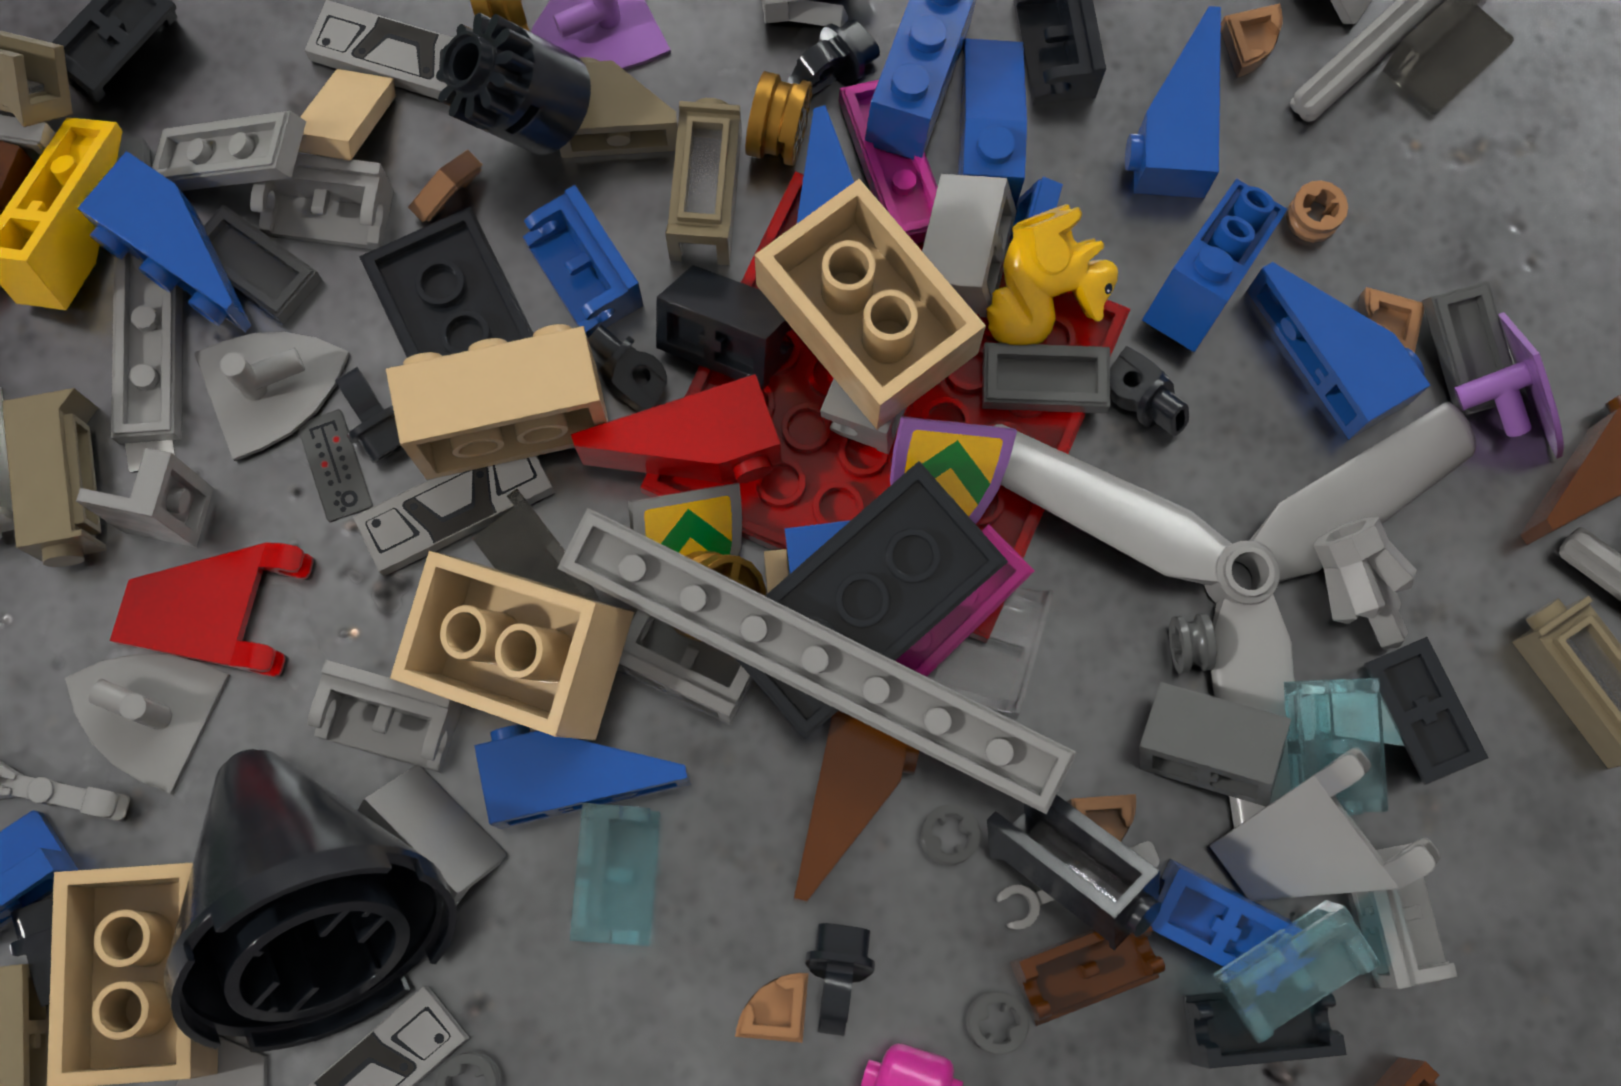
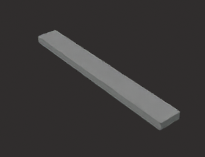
[557,508,1077,814]

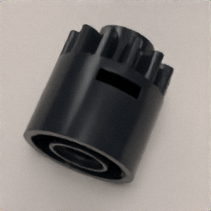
[436,13,591,155]

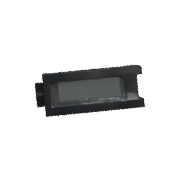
[987,794,1161,951]

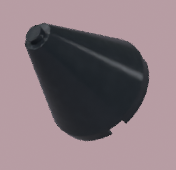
[164,749,457,1052]

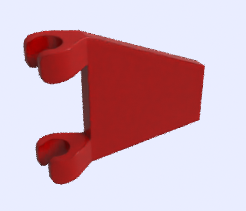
[110,542,314,678]

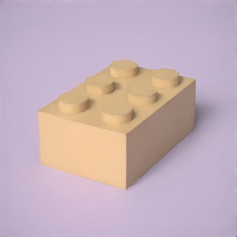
[755,179,986,430]
[386,324,609,480]
[390,551,634,740]
[47,863,218,1086]

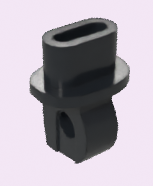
[787,20,880,95]
[588,324,667,412]
[1110,346,1189,436]
[335,367,402,463]
[9,897,53,1007]
[805,923,875,1036]

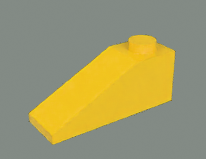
[0,117,123,310]

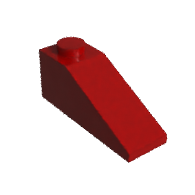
[571,374,782,483]

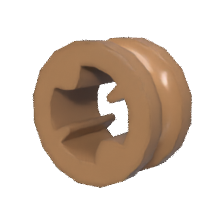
[1286,180,1348,243]

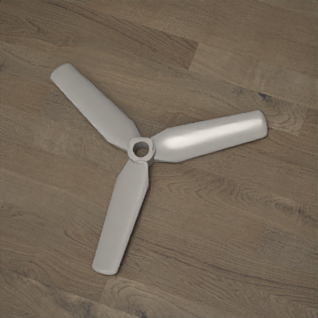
[994,402,1477,828]

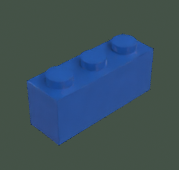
[865,0,976,160]

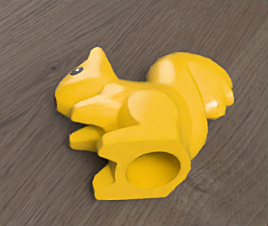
[986,204,1118,345]

